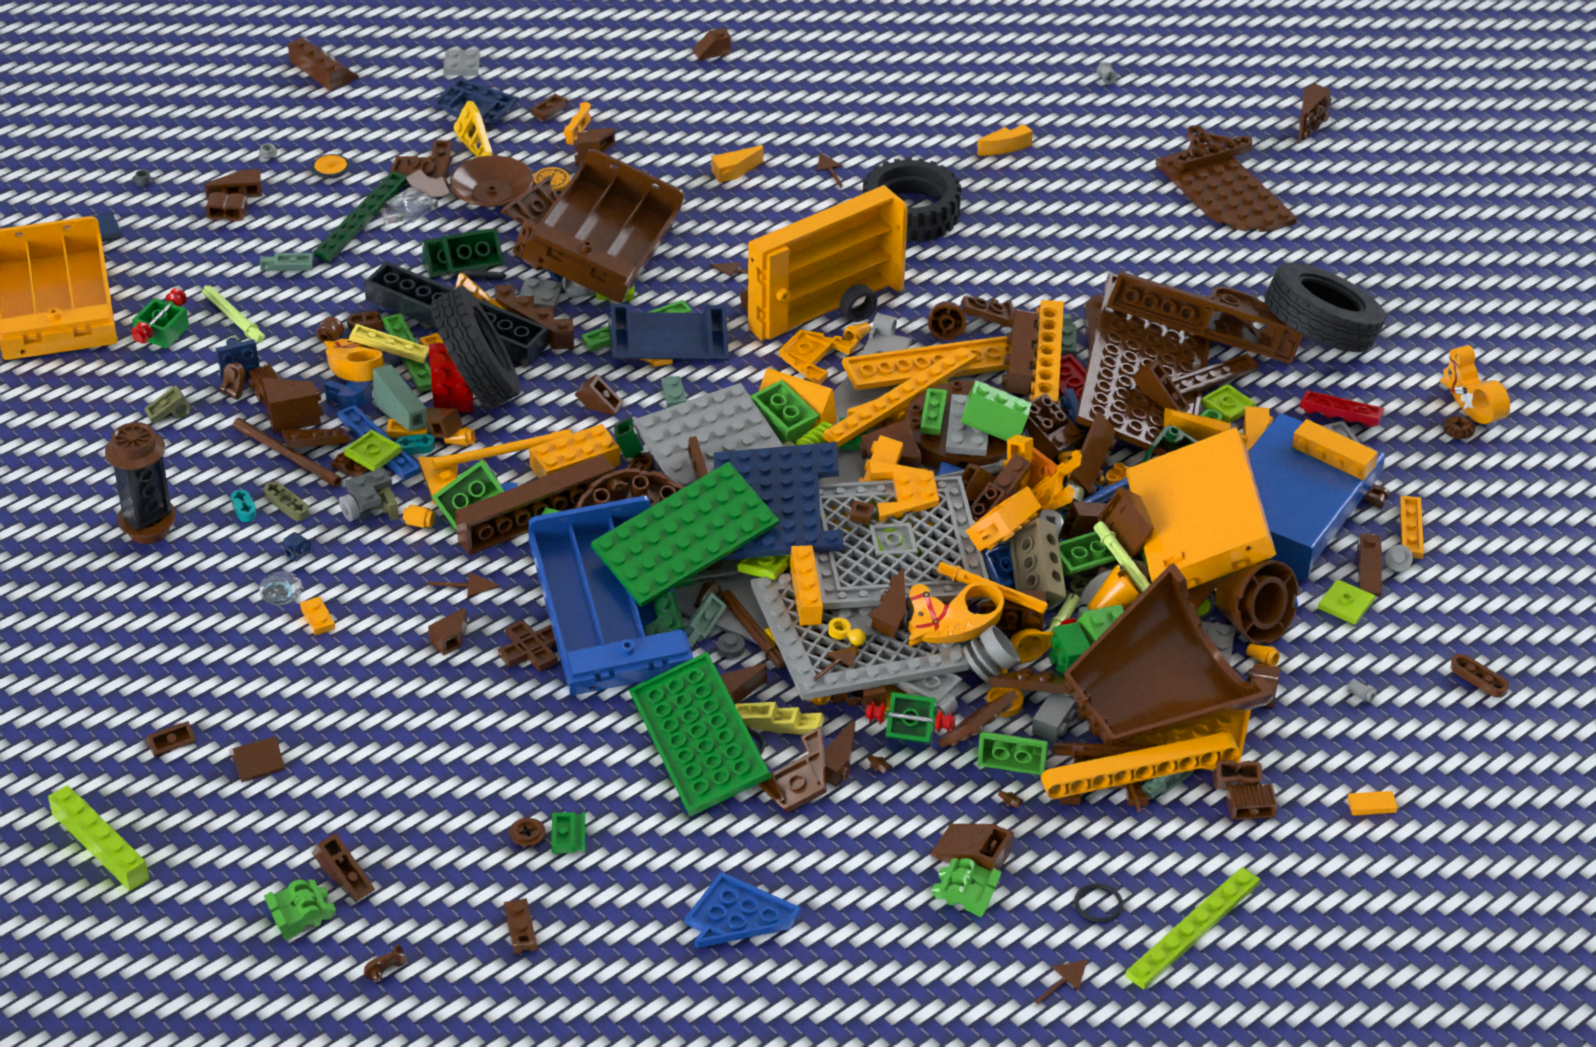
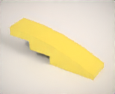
[735,702,824,734]

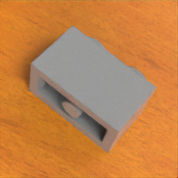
[1032,693,1077,743]

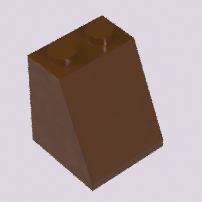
[262,378,323,434]
[859,419,921,467]

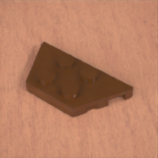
[500,175,558,225]
[989,668,1071,695]

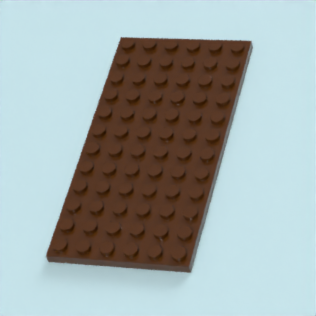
[1075,272,1211,456]

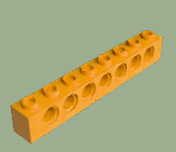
[1030,300,1064,406]

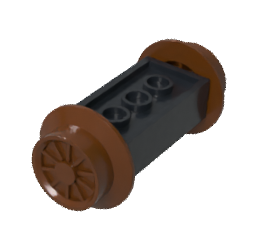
[105,422,176,544]

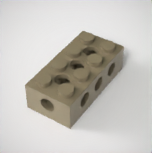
[1009,517,1067,609]

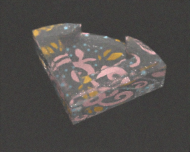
[380,208,404,225]

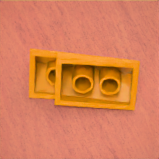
[1164,408,1248,444]

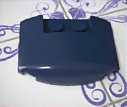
[436,78,519,124]

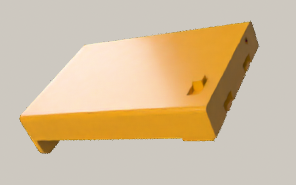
[748,185,908,341]
[0,216,117,360]
[1126,428,1276,589]

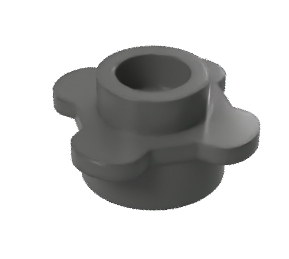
[132,169,154,186]

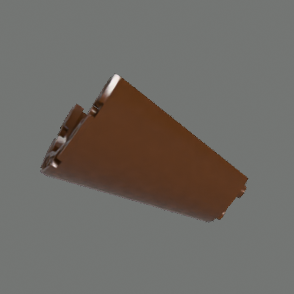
[1063,563,1274,745]

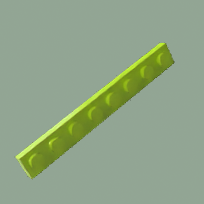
[1125,867,1260,990]

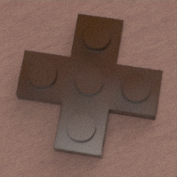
[498,620,558,672]

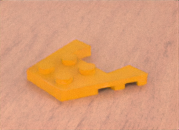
[779,330,859,385]
[1031,450,1082,520]
[869,460,939,522]

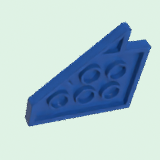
[685,872,802,948]

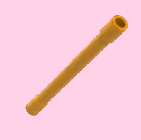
[432,429,572,470]

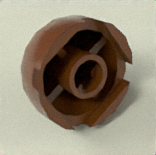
[928,301,966,341]

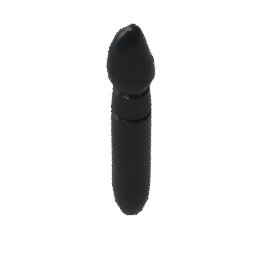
[460,269,506,279]

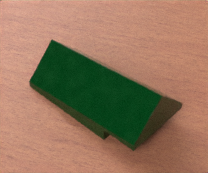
[422,228,504,278]

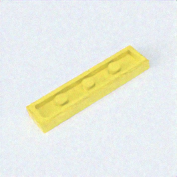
[349,324,429,364]

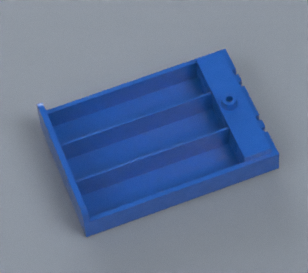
[1248,413,1385,581]
[529,496,693,696]

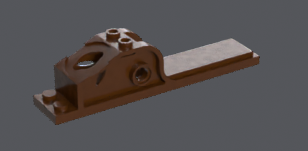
[1107,271,1303,364]

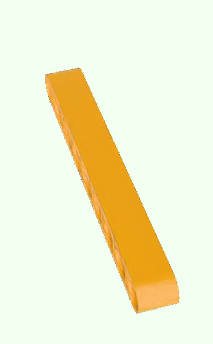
[1041,732,1240,799]

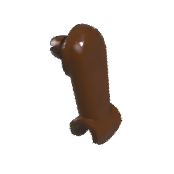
[363,944,408,981]

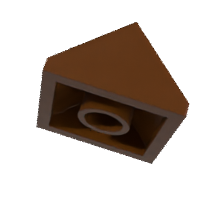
[229,736,285,782]

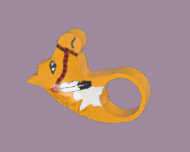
[1439,345,1510,424]

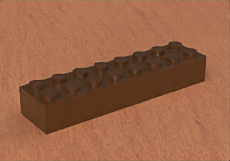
[455,454,614,555]

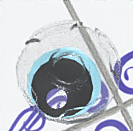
[259,571,302,606]

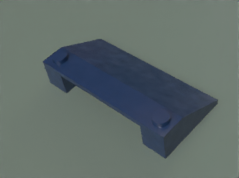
[608,304,729,360]

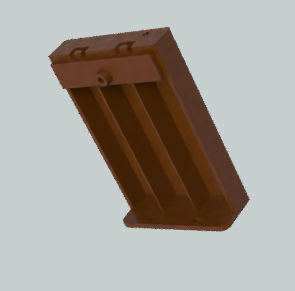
[522,149,685,303]

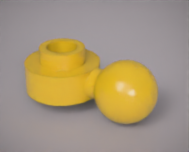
[828,618,866,646]

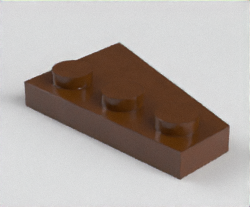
[389,155,453,179]
[961,296,1014,327]
[281,427,349,449]

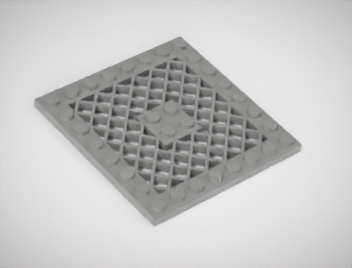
[814,476,989,610]
[751,558,969,700]

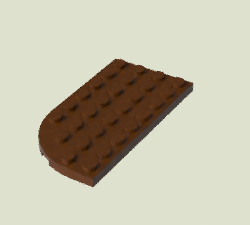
[1155,143,1297,232]

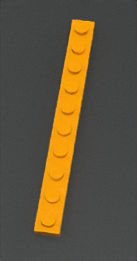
[823,346,977,448]

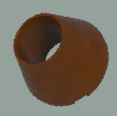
[1215,560,1299,645]

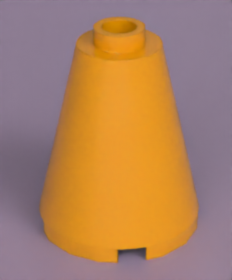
[1087,565,1141,611]

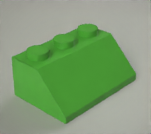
[750,380,819,444]
[960,380,1032,441]
[432,460,505,530]
[1059,531,1117,576]
[977,731,1049,775]

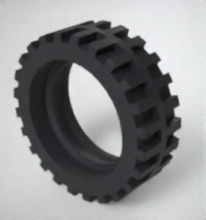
[862,158,962,242]

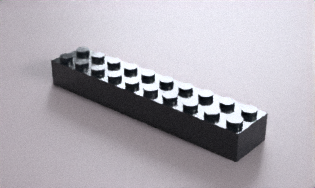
[364,261,548,367]

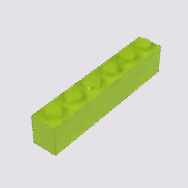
[48,785,149,891]

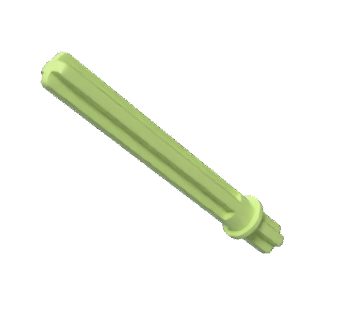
[202,285,265,343]
[1094,521,1150,593]

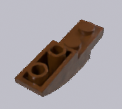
[970,453,1033,521]

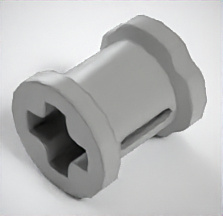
[1097,62,1118,85]

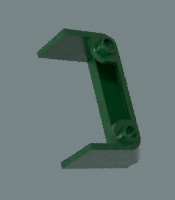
[1140,425,1198,464]

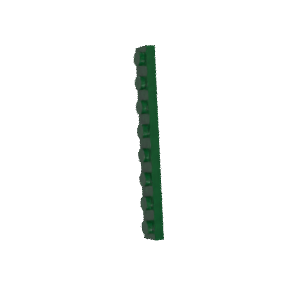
[314,171,408,262]

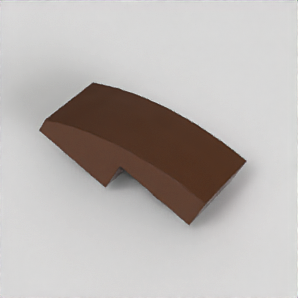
[330,452,371,478]

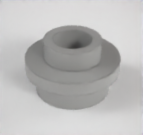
[259,143,277,159]

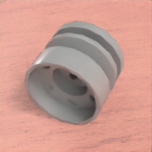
[962,625,1020,683]

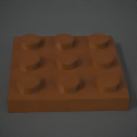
[937,689,1019,747]

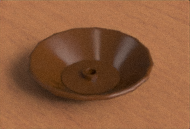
[450,155,534,208]

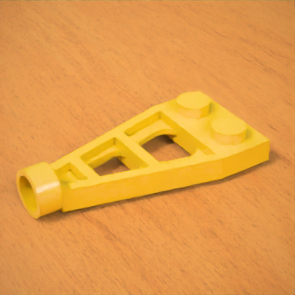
[454,101,492,157]

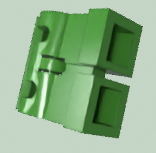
[932,858,1002,917]
[263,879,336,940]

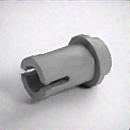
[1347,679,1376,702]

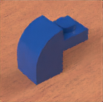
[324,380,372,410]

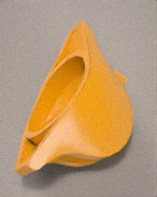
[1010,628,1053,663]

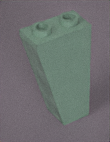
[373,365,427,431]

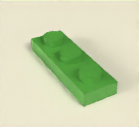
[920,388,947,435]

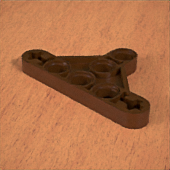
[1174,125,1253,170]

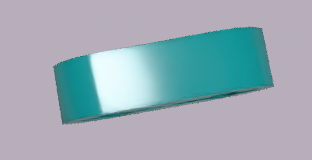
[396,434,435,455]
[231,490,257,522]

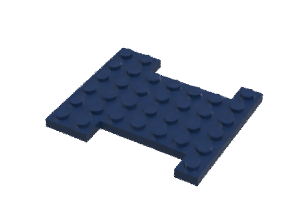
[713,442,844,561]

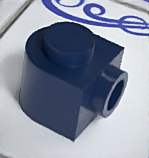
[283,532,311,562]

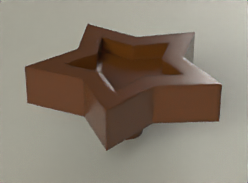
[867,754,893,774]
[998,790,1024,808]

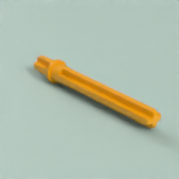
[937,562,1048,613]

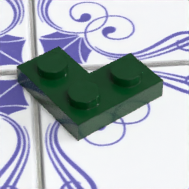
[643,591,685,636]

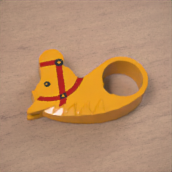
[324,339,384,382]
[908,581,1004,646]

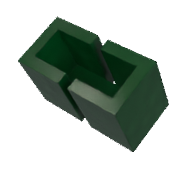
[614,417,644,459]

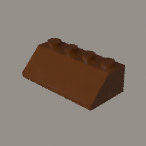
[288,38,359,91]
[1070,411,1116,500]

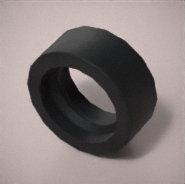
[840,284,878,322]

